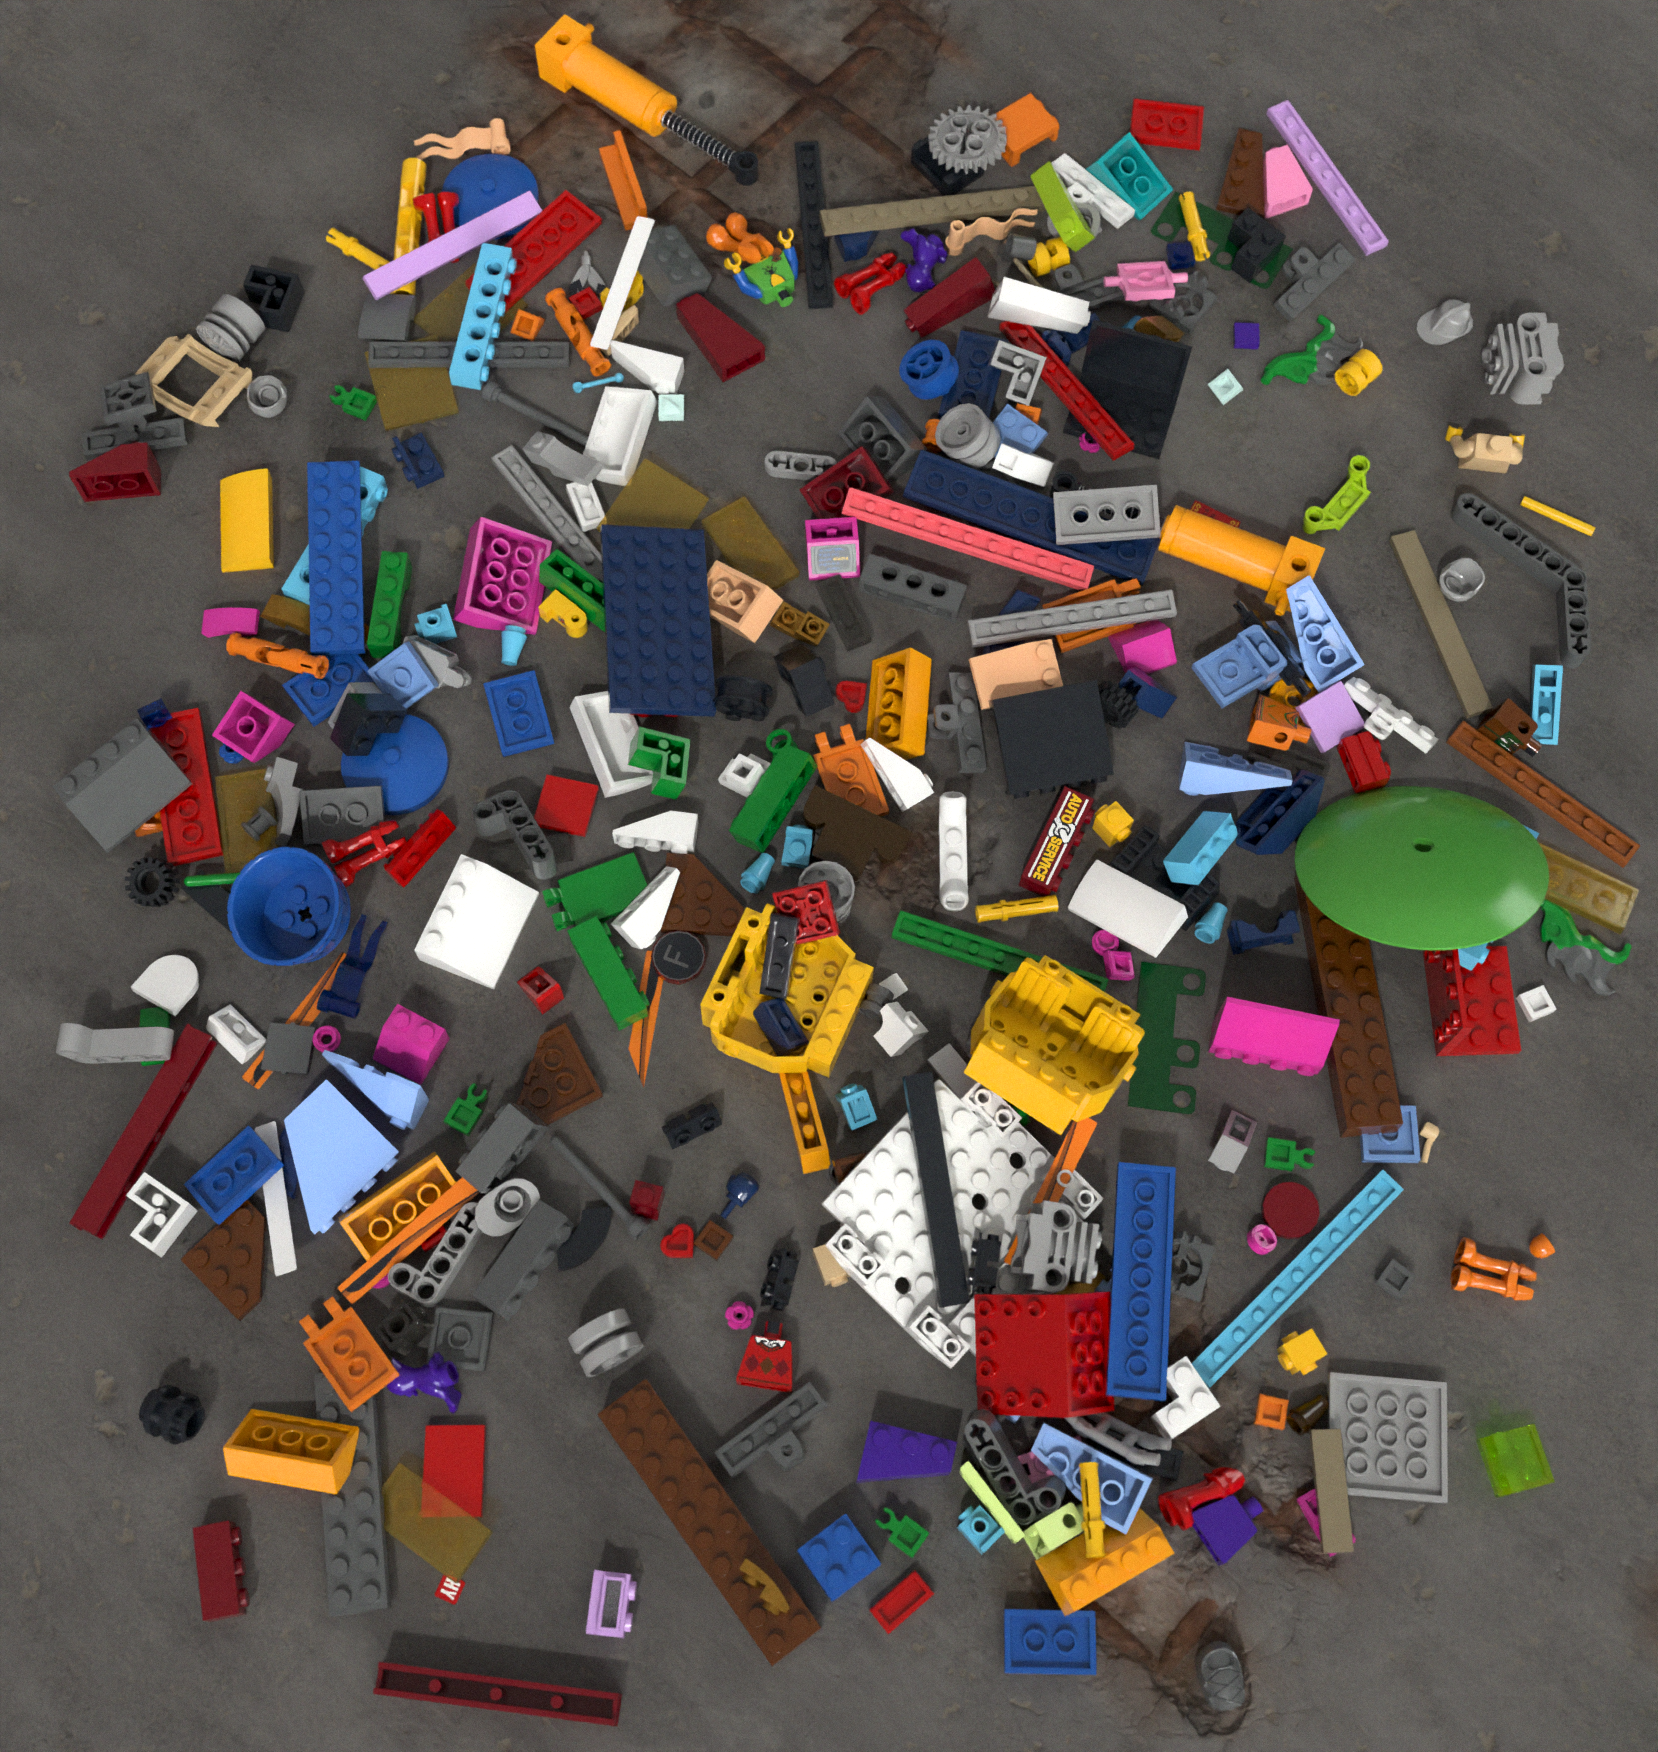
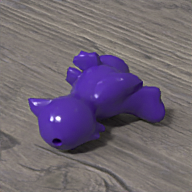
[900,228,948,292]
[386,1351,462,1414]

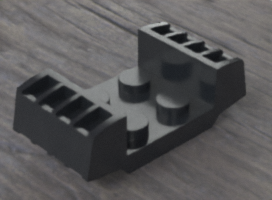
[1108,825,1220,931]

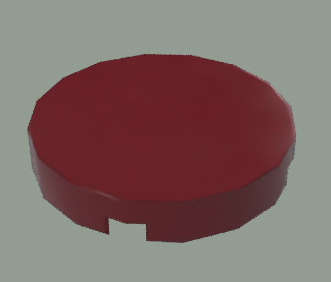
[1261,1182,1320,1239]

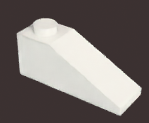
[610,340,684,395]
[860,738,934,812]
[611,866,680,950]

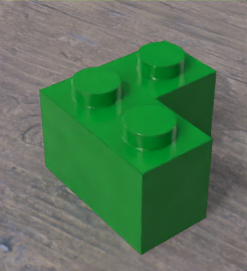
[628,726,690,800]

